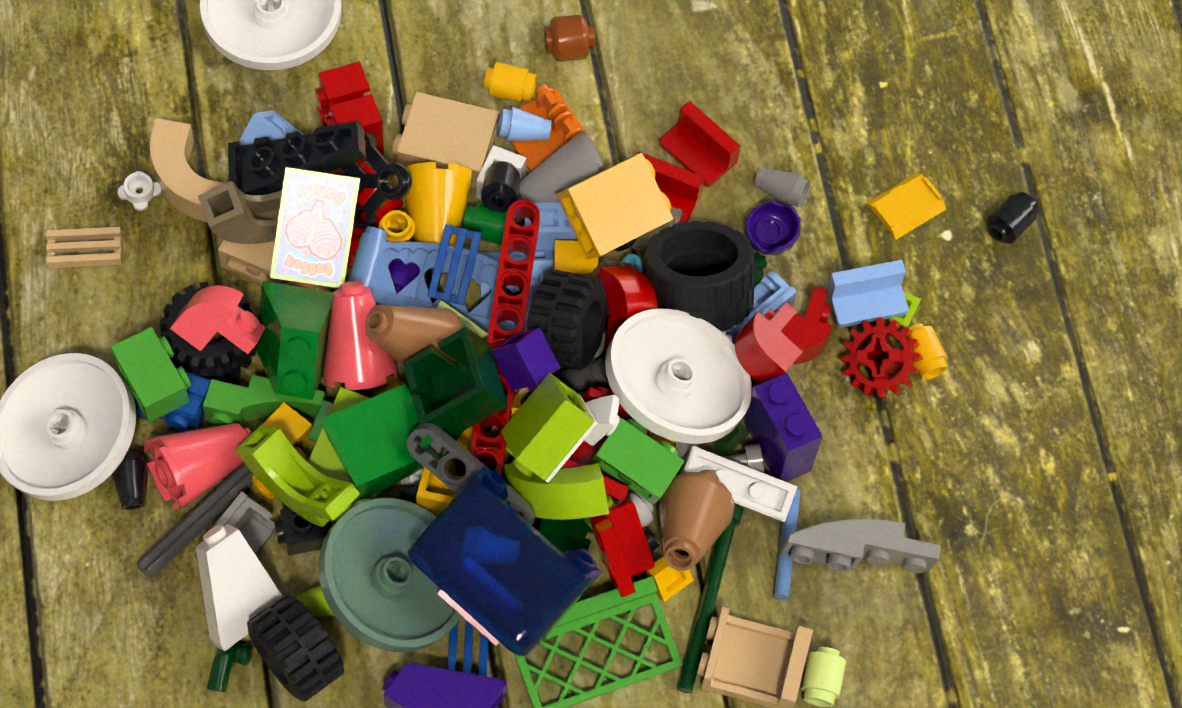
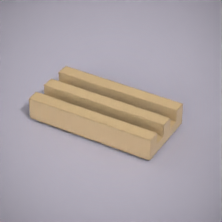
[46,227,122,269]

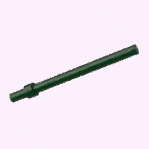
[677,504,744,693]

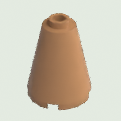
[365,305,465,366]

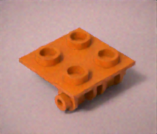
[509,84,593,172]

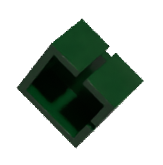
[403,326,508,437]

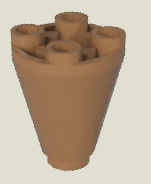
[658,470,735,571]

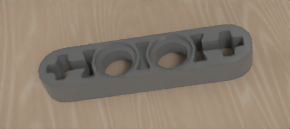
[407,423,536,537]

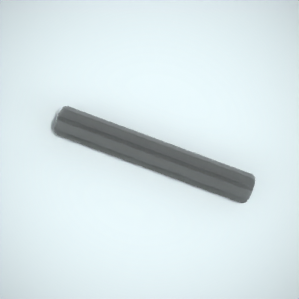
[137,463,254,578]

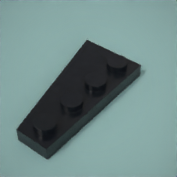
[228,121,366,195]

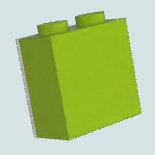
[501,373,598,483]

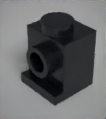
[274,508,331,556]

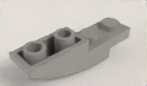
[780,519,941,573]

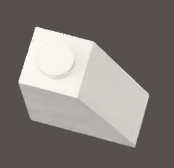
[196,524,282,651]

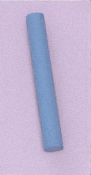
[774,489,801,600]

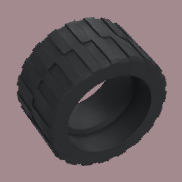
[643,221,755,332]

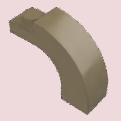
[198,181,282,244]

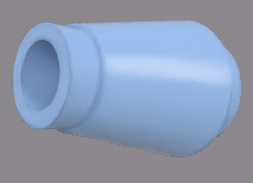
[497,106,551,142]

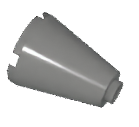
[517,131,605,203]

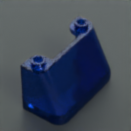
[407,467,602,656]

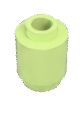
[801,647,846,707]

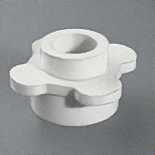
[118,171,162,211]

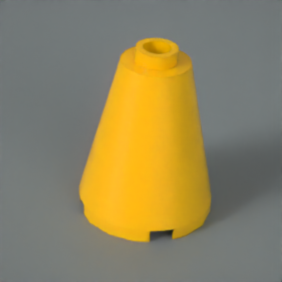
[404,162,473,246]

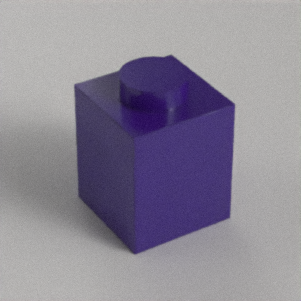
[491,327,560,392]

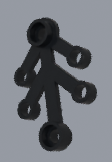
[327,133,412,229]

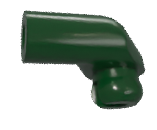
[207,641,253,693]

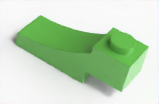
[203,374,326,427]

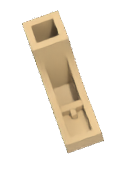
[150,118,226,222]

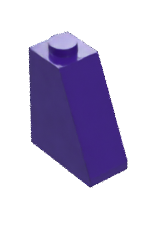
[382,663,507,708]

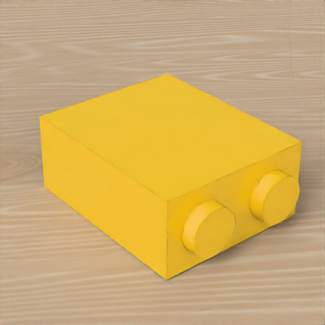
[556,153,673,260]

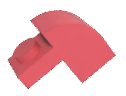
[170,285,266,354]

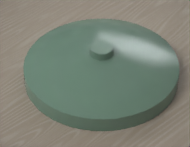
[318,498,464,652]

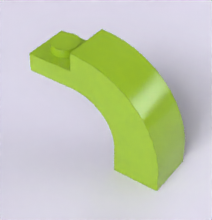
[235,425,360,527]
[503,461,609,520]

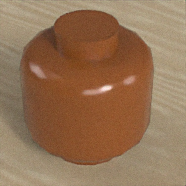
[544,15,596,62]

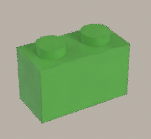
[110,327,191,423]
[590,418,685,505]

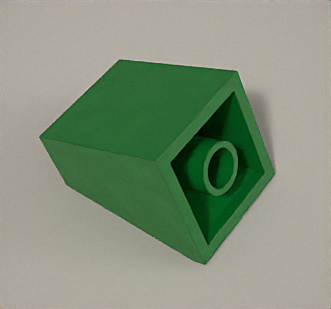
[256,281,333,400]
[320,384,443,499]

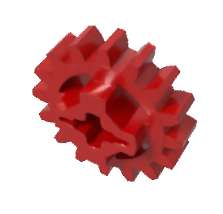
[841,318,923,399]

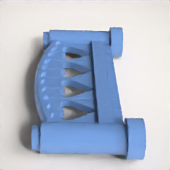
[348,226,546,341]

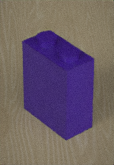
[744,373,823,482]

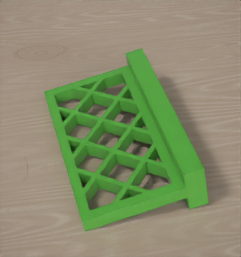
[505,576,683,708]

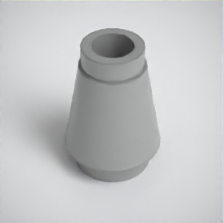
[755,167,811,207]

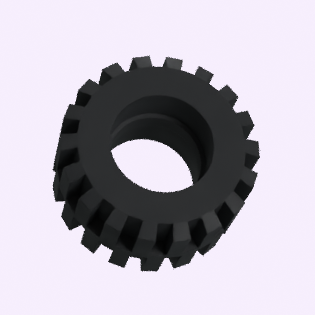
[527,270,607,371]
[160,282,257,382]
[247,594,344,702]

